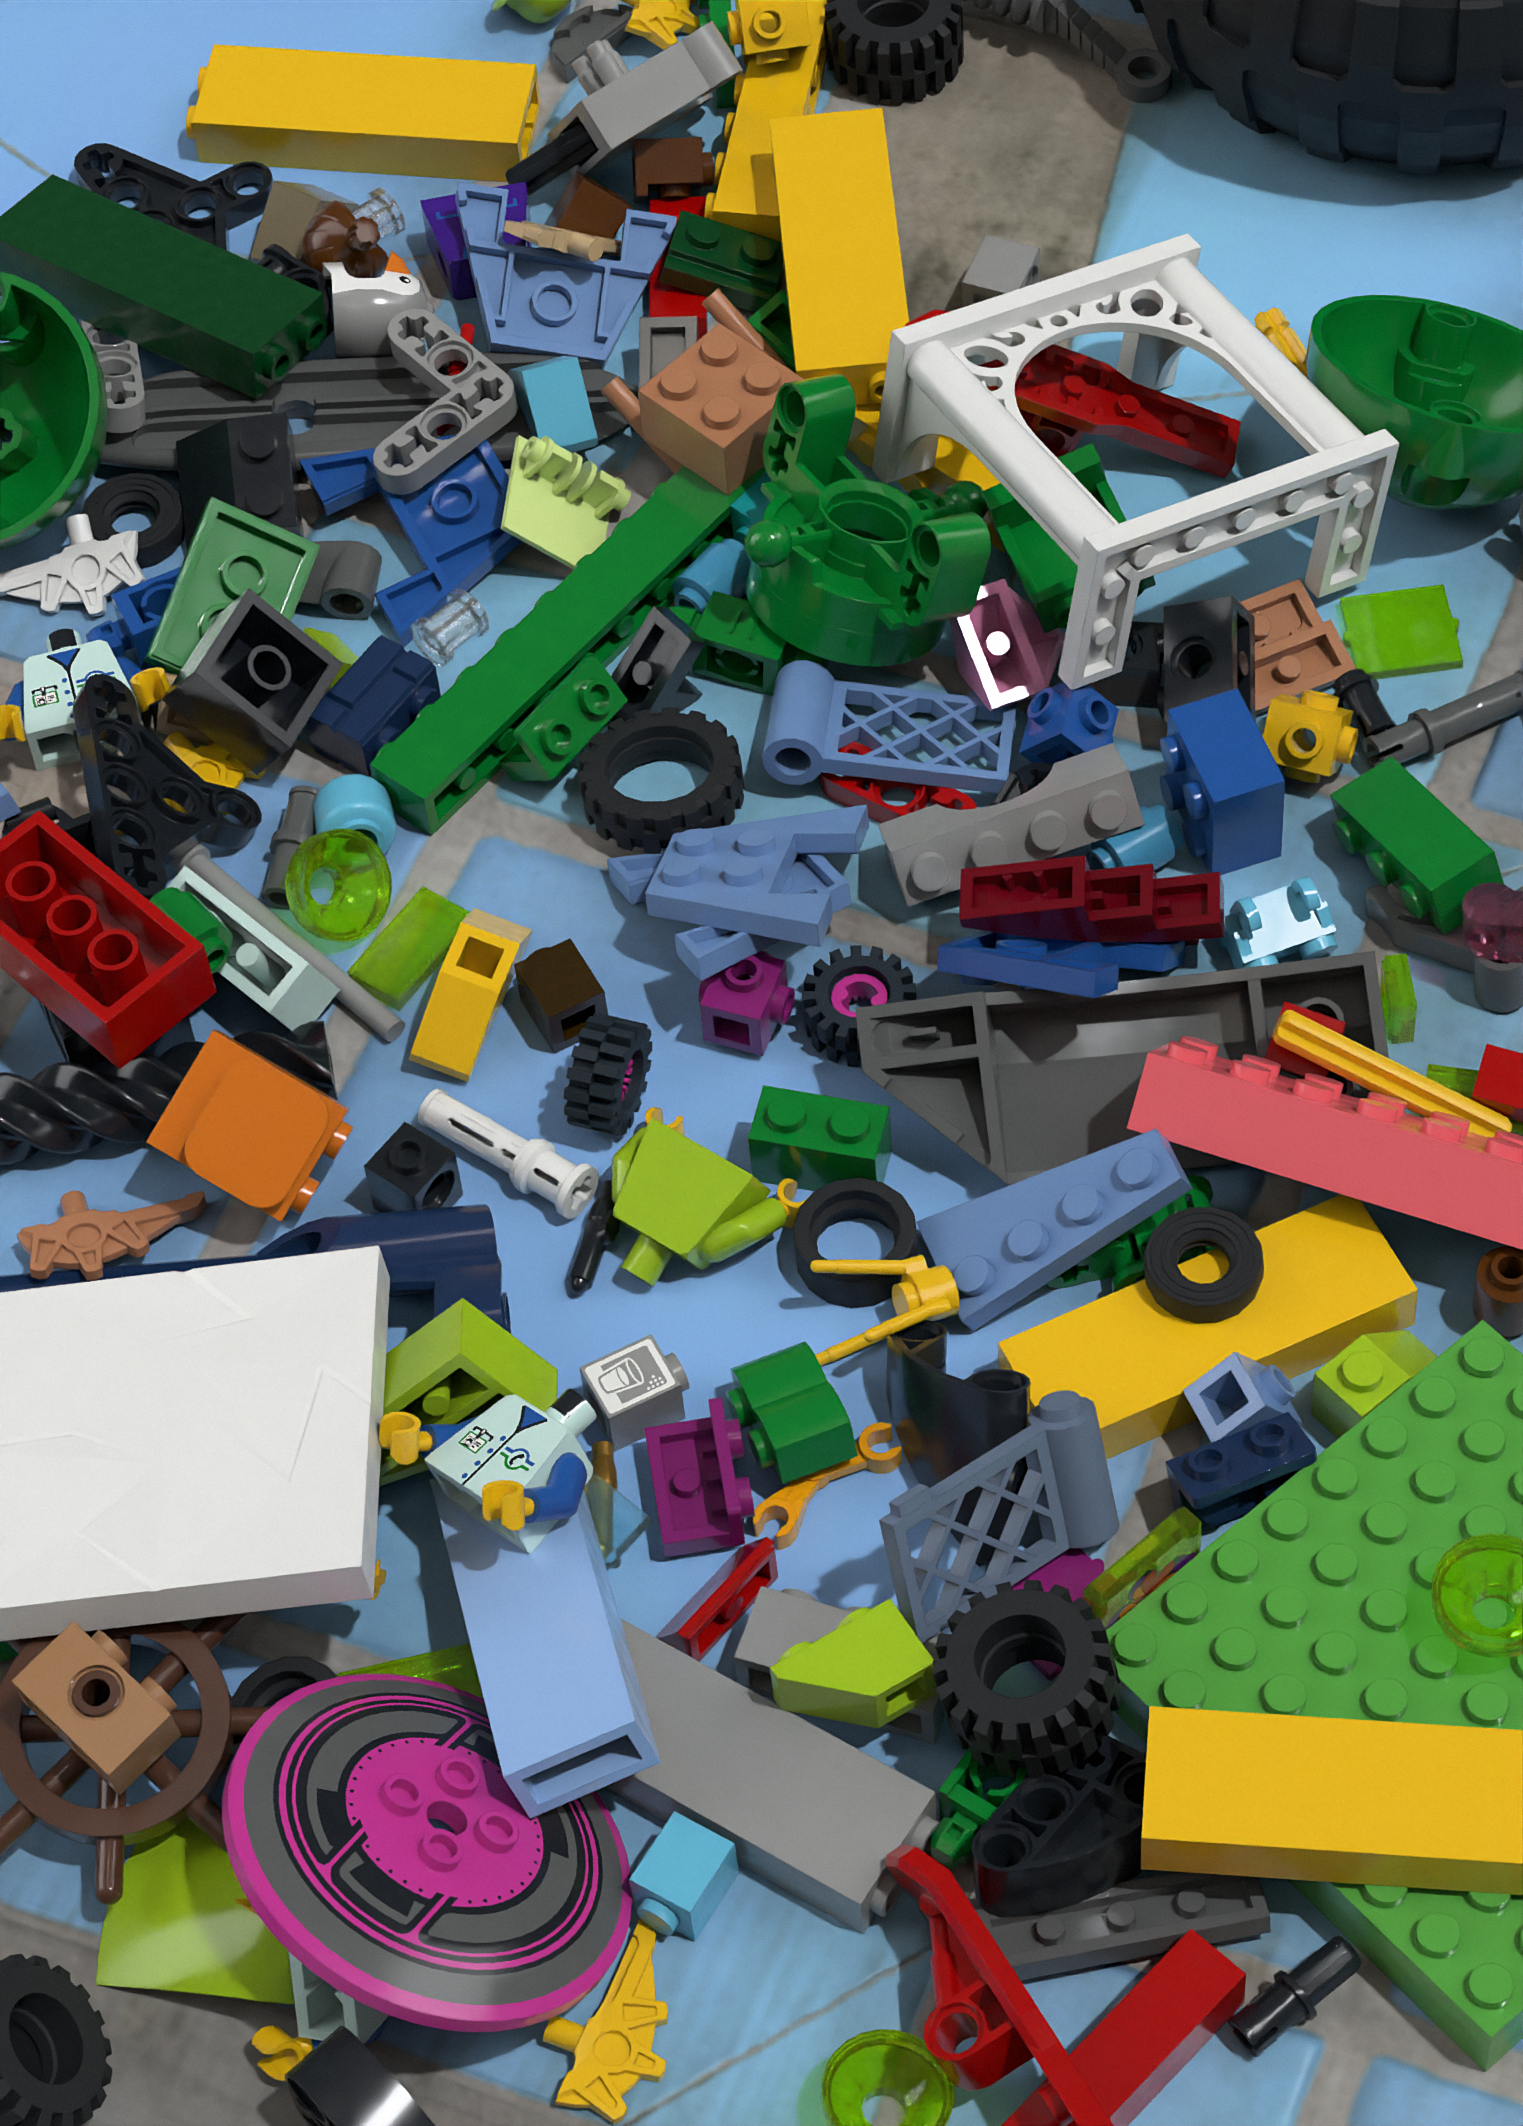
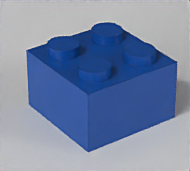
[1160,688,1285,875]

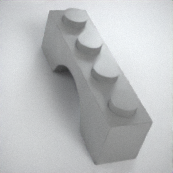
[878,743,1145,907]

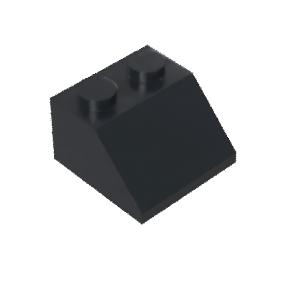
[176,412,304,551]

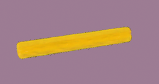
[1272,1010,1512,1137]

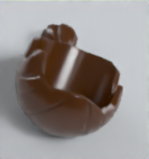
[302,200,389,288]

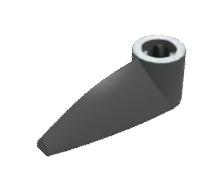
[299,540,382,620]

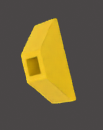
[409,908,532,1082]

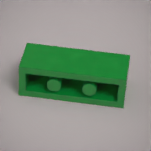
[1330,756,1504,935]

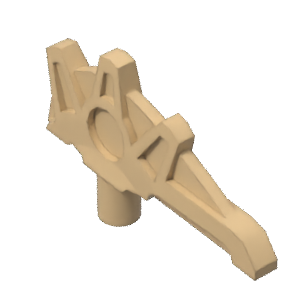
[503,220,621,262]

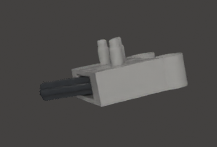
[505,21,743,197]

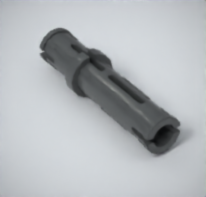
[1363,669,1523,768]

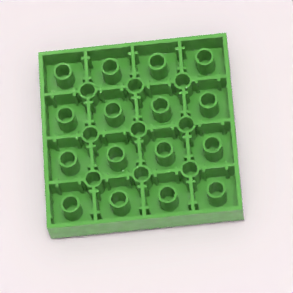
[1106,1320,1523,2072]

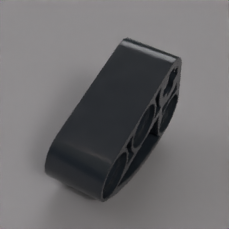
[972,1734,1146,1917]
[285,2026,435,2126]

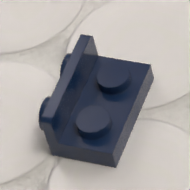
[1165,1412,1317,1538]

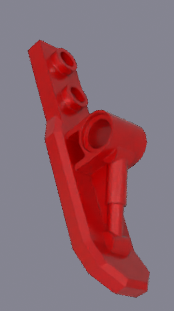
[904,309,1241,479]
[886,1844,1114,2126]

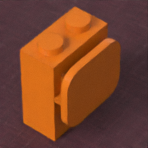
[146,1030,354,1222]

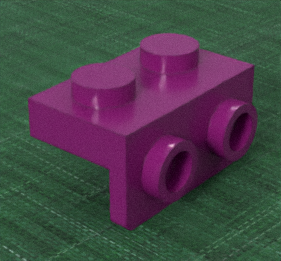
[644,1397,755,1557]

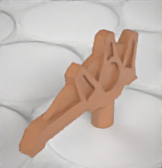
[17,1191,206,1281]

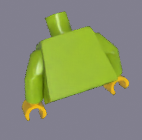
[612,1107,809,1287]

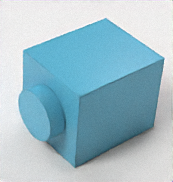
[629,1811,739,1942]

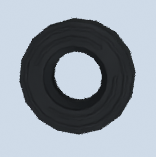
[81,473,185,568]
[1144,1207,1264,1323]

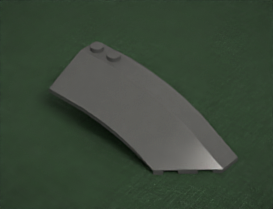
[855,951,1389,1186]

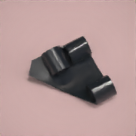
[886,1320,1031,1567]

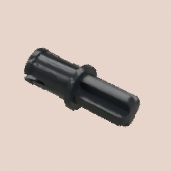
[1228,1936,1362,2057]

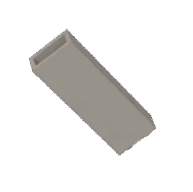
[604,1618,940,1934]

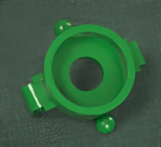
[745,374,991,666]

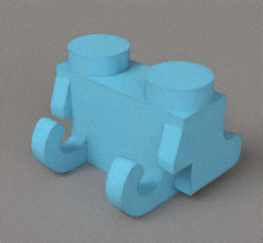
[1217,876,1338,969]

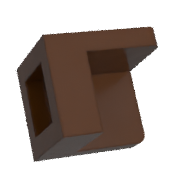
[544,170,632,258]

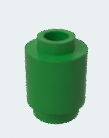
[149,887,233,974]

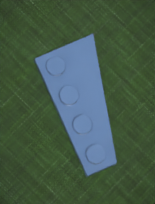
[916,1129,1193,1331]

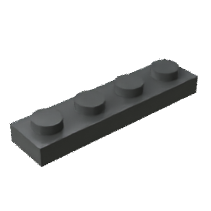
[976,1872,1271,1980]

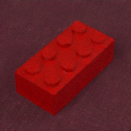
[0,810,217,1069]

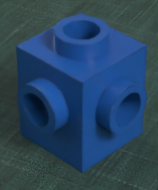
[1019,682,1119,765]

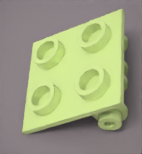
[501,435,631,569]

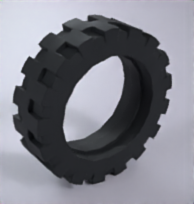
[578,707,745,854]

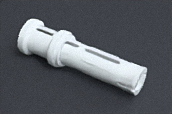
[418,1089,599,1219]

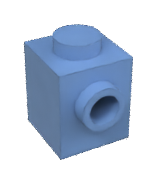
[1183,1352,1303,1443]

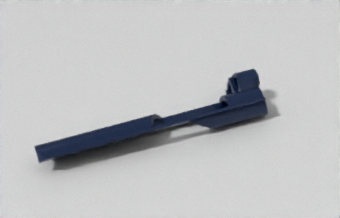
[0,1204,511,1334]

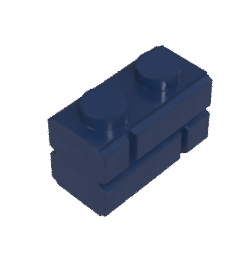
[307,635,441,777]

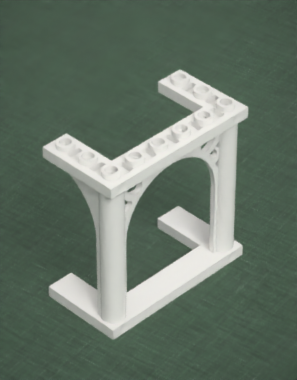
[872,233,1399,690]

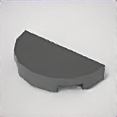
[551,4,634,84]

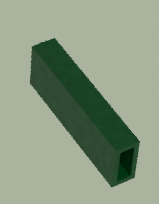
[0,174,327,399]

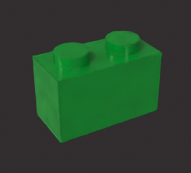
[748,1085,892,1191]

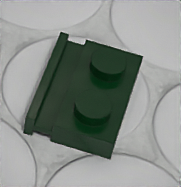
[659,210,783,312]

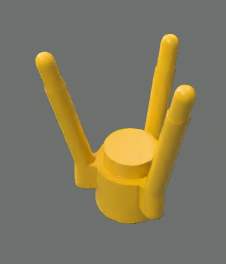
[810,1255,960,1366]

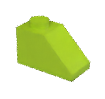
[1311,1330,1438,1438]

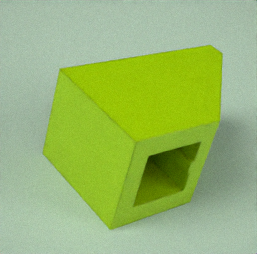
[770,1599,937,1729]

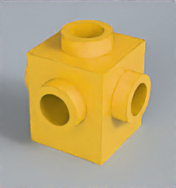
[727,0,812,65]
[1262,690,1358,783]

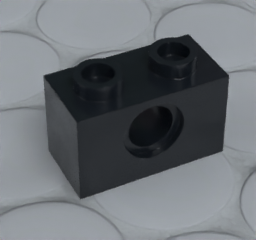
[1157,596,1256,724]

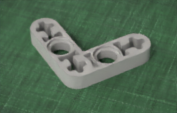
[373,308,518,495]

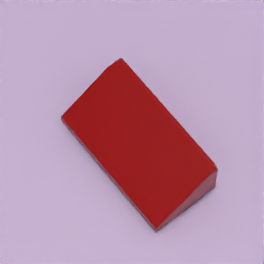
[655,1537,778,1662]

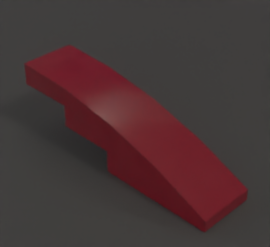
[959,855,1224,942]

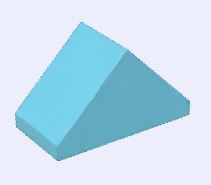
[508,356,598,452]

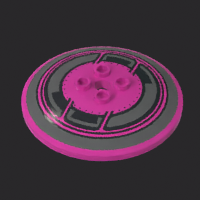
[222,1674,633,2032]

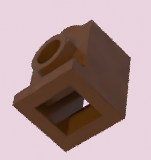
[631,137,714,203]

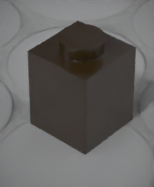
[514,938,608,1054]

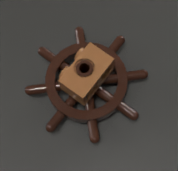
[0,1613,272,1905]

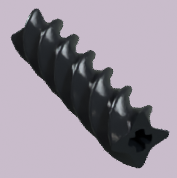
[0,1020,338,1164]

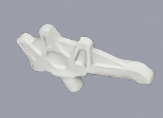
[0,514,146,616]

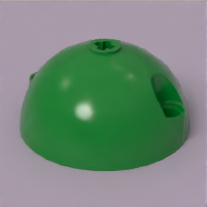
[0,271,108,550]
[1306,295,1523,510]

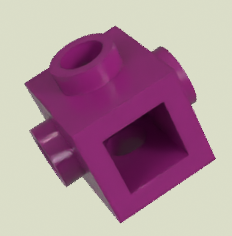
[698,950,795,1056]

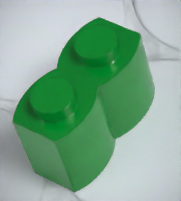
[725,1341,858,1484]

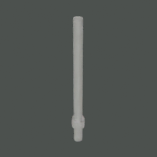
[169,843,405,1042]

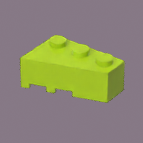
[379,1298,558,1487]

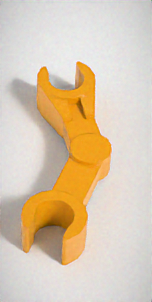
[753,1422,902,1550]

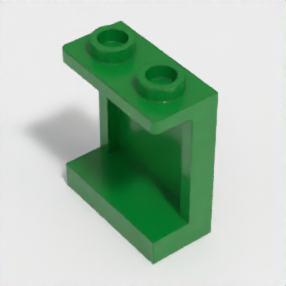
[982,443,1156,634]

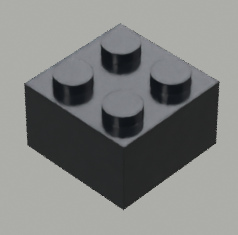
[162,588,343,775]

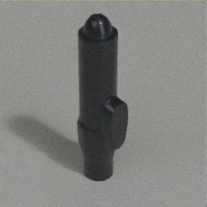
[567,1180,620,1295]

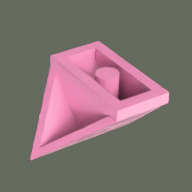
[950,578,1066,712]

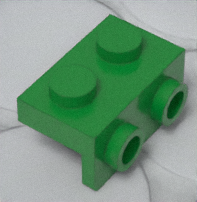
[498,656,628,782]

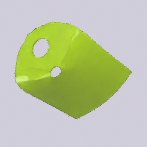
[96,1819,295,2005]

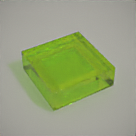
[1379,953,1417,1044]

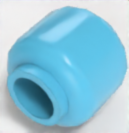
[313,774,396,865]

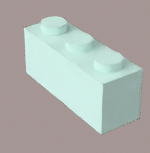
[167,865,341,1031]

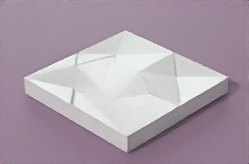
[0,1246,390,1641]

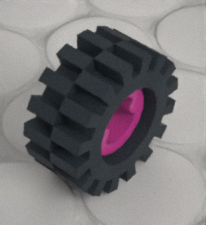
[802,945,917,1067]
[564,1013,652,1137]

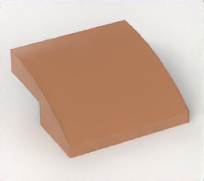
[1207,579,1356,715]

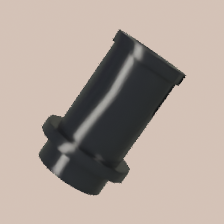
[1333,669,1397,745]

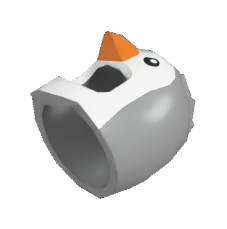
[322,251,435,359]

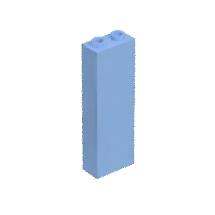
[430,1478,661,1819]

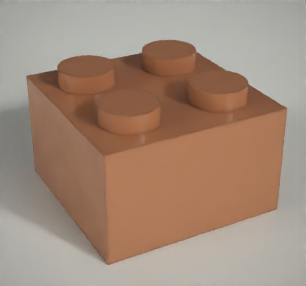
[638,323,804,496]

